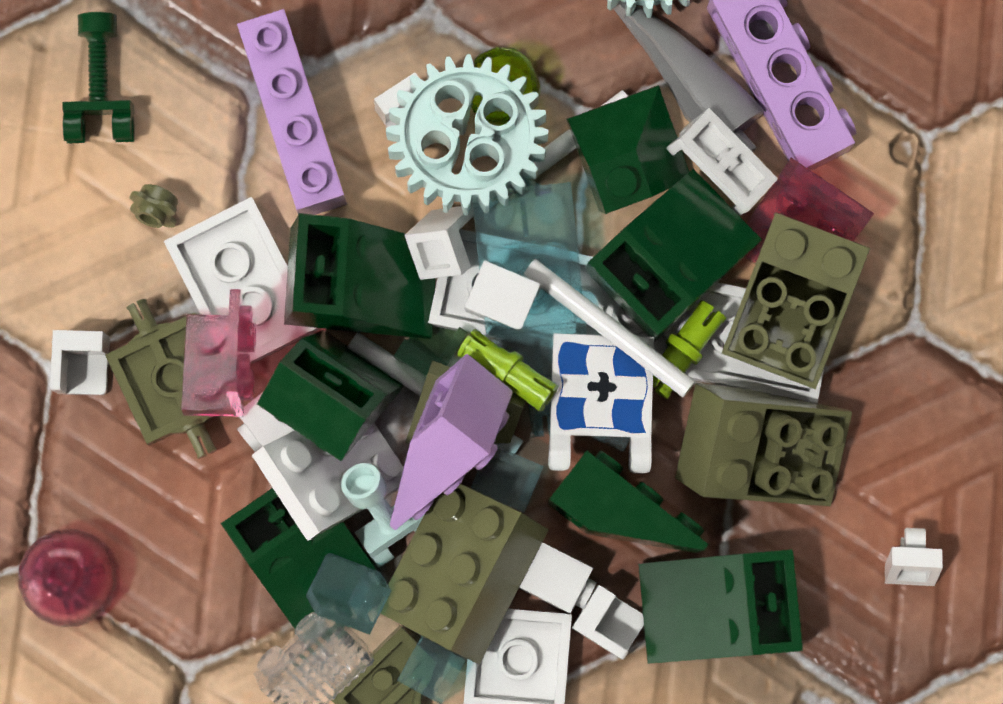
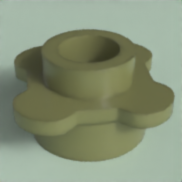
[129,184,178,228]

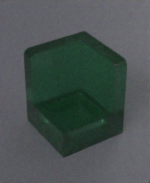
[394,326,468,377]

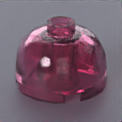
[18,529,120,627]

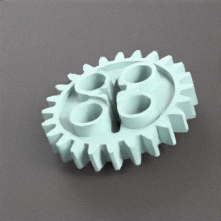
[386,54,548,215]

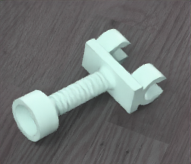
[341,463,424,568]

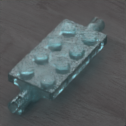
[473,161,587,438]

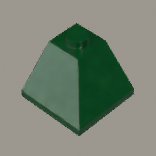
[566,85,689,214]

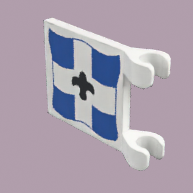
[548,334,654,474]

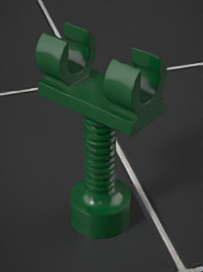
[62,12,135,144]

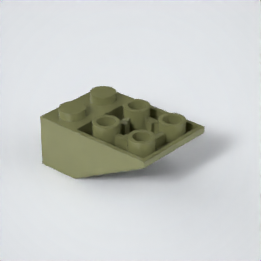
[721,212,870,390]
[675,383,852,507]

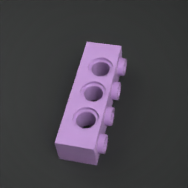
[707,0,856,178]
[237,9,347,215]

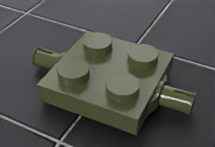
[105,299,239,459]

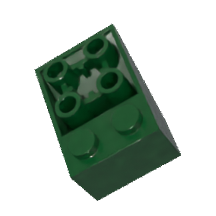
[586,169,762,342]
[284,213,435,339]
[257,330,404,461]
[548,450,709,554]
[220,488,387,649]
[638,549,803,664]

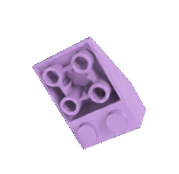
[389,354,513,530]

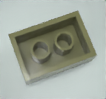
[375,484,549,665]

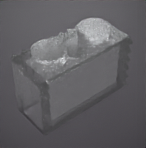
[254,606,375,704]

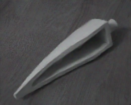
[607,0,764,152]

